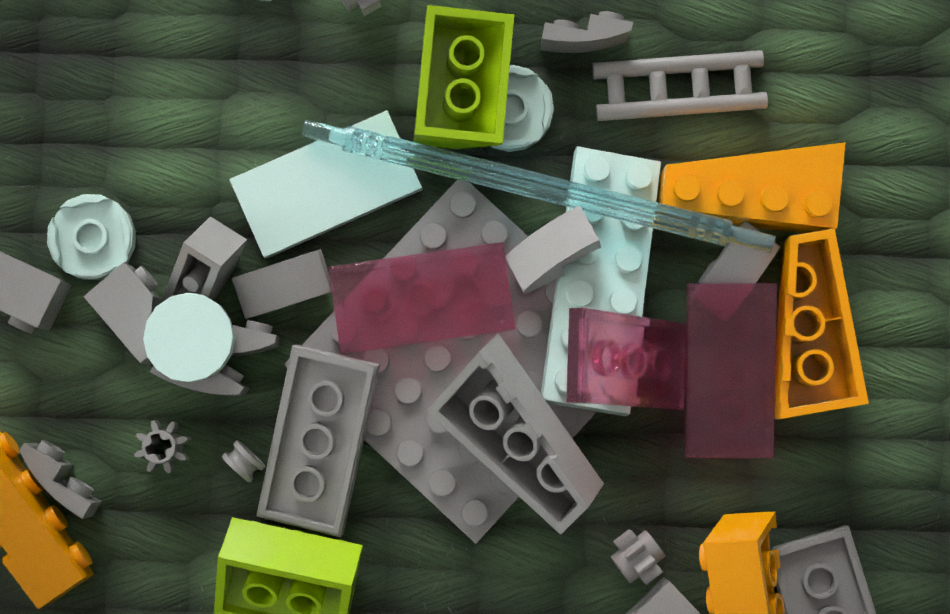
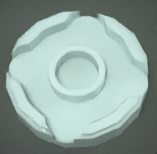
[491,65,554,152]
[47,194,136,280]
[143,293,235,383]

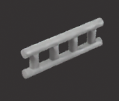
[592,50,768,121]

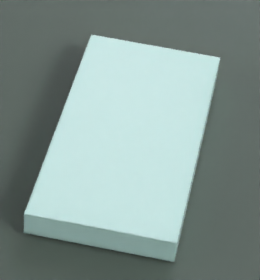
[229,110,422,259]

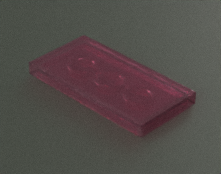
[329,242,516,355]
[684,283,777,458]
[566,308,686,410]

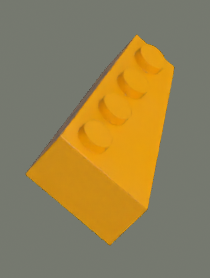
[655,142,846,234]
[772,228,869,419]
[0,431,94,609]
[699,511,785,614]

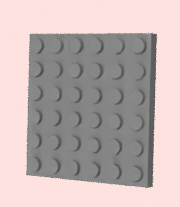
[284,175,653,544]

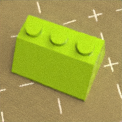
[413,5,514,149]
[214,517,363,614]

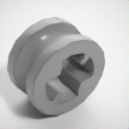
[222,440,266,483]

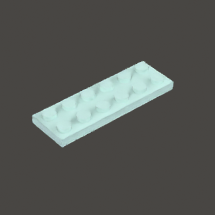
[541,146,661,416]

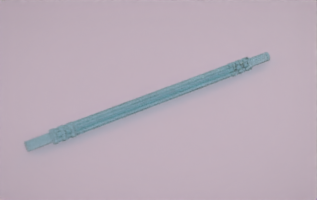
[302,120,776,253]

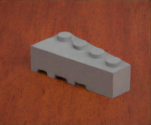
[427,333,604,535]

